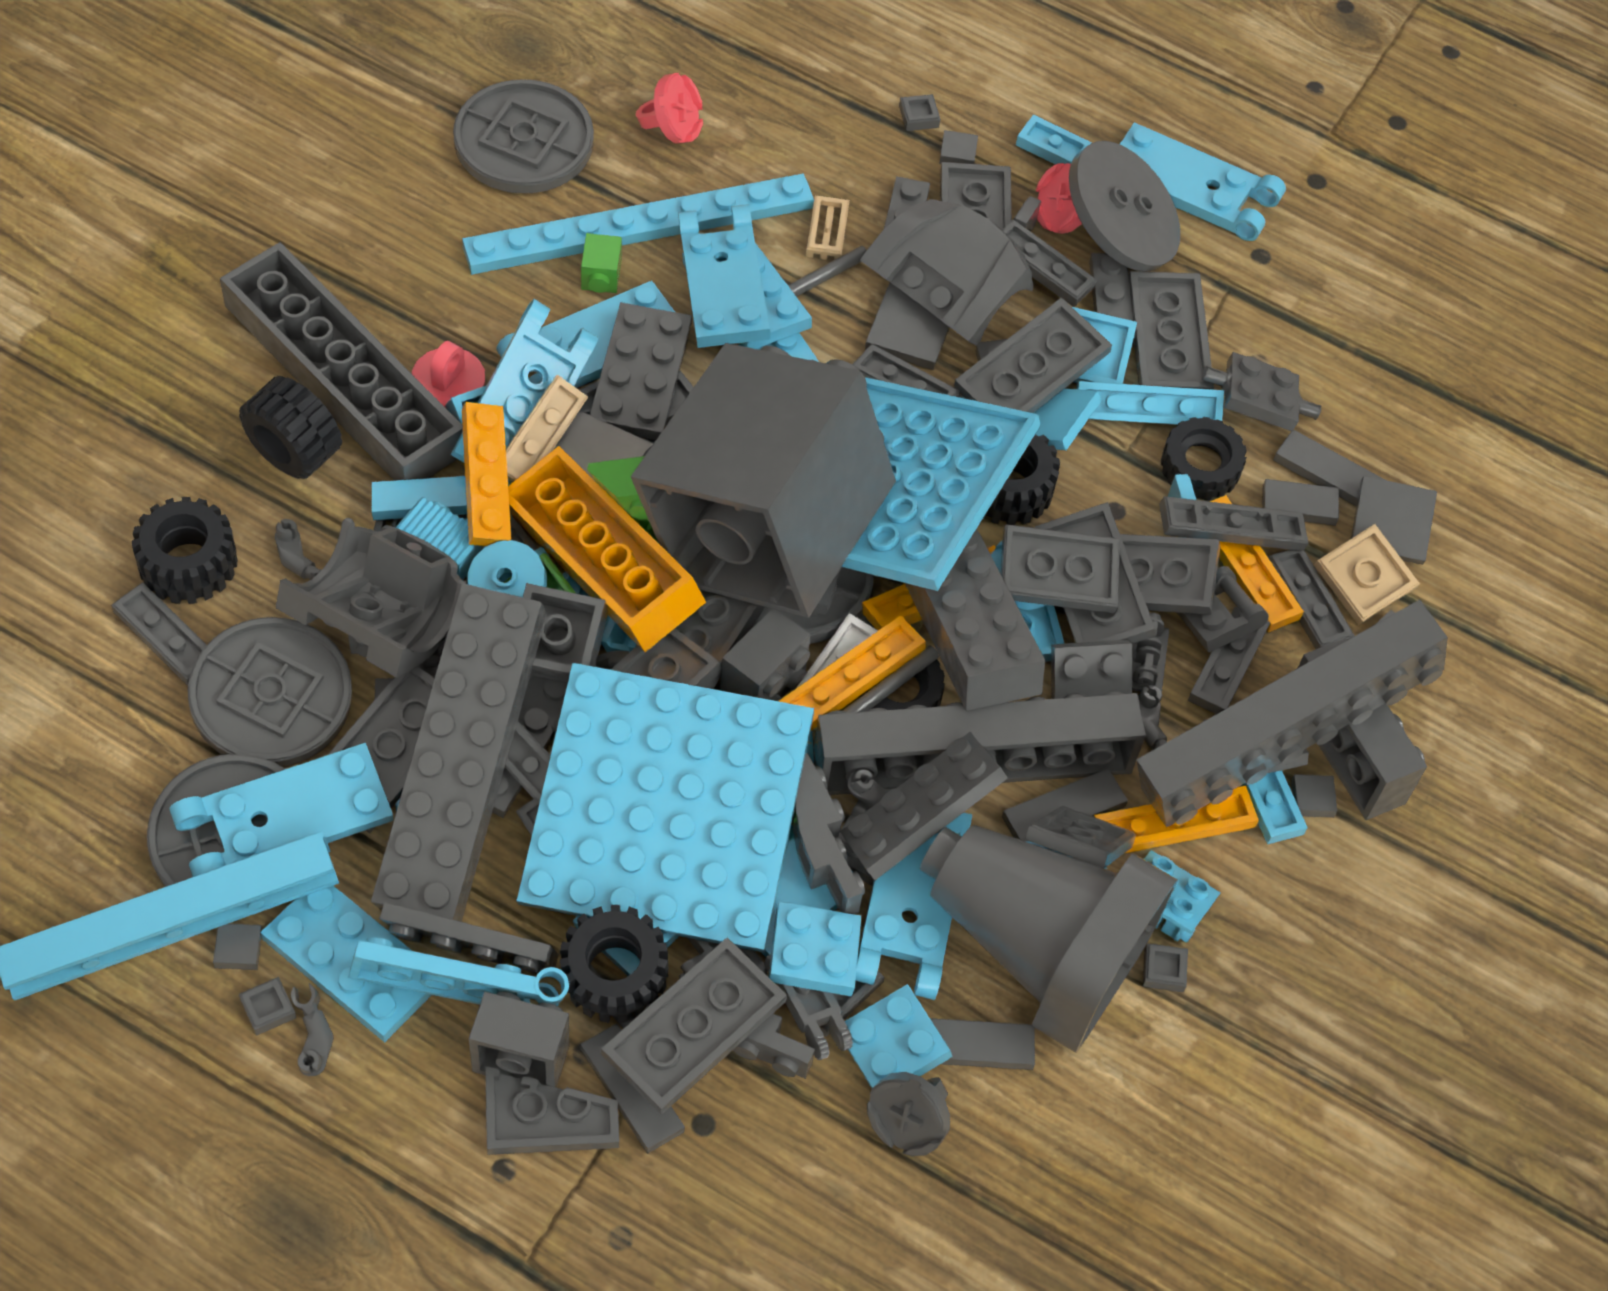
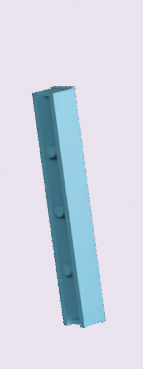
[0,831,339,1001]

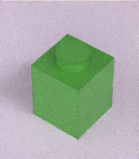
[581,233,622,293]

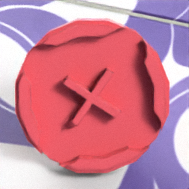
[635,73,703,144]
[1036,163,1082,234]
[412,340,485,408]

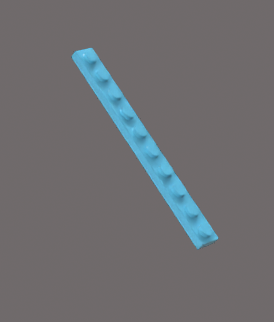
[462,173,814,275]

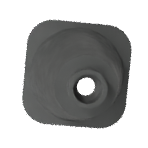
[920,824,1178,1053]

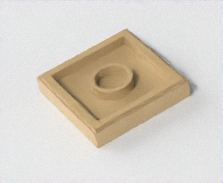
[1314,524,1420,626]

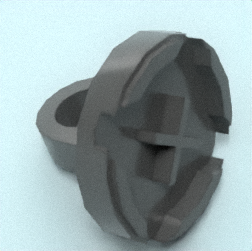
[867,1072,950,1156]

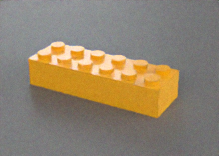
[508,446,706,652]

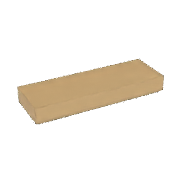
[506,375,588,483]

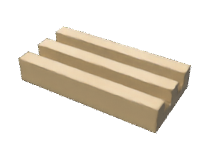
[806,195,850,260]

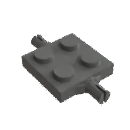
[1201,352,1322,431]

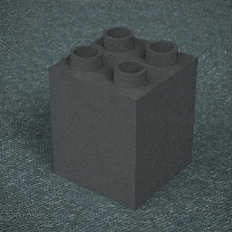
[630,343,896,618]

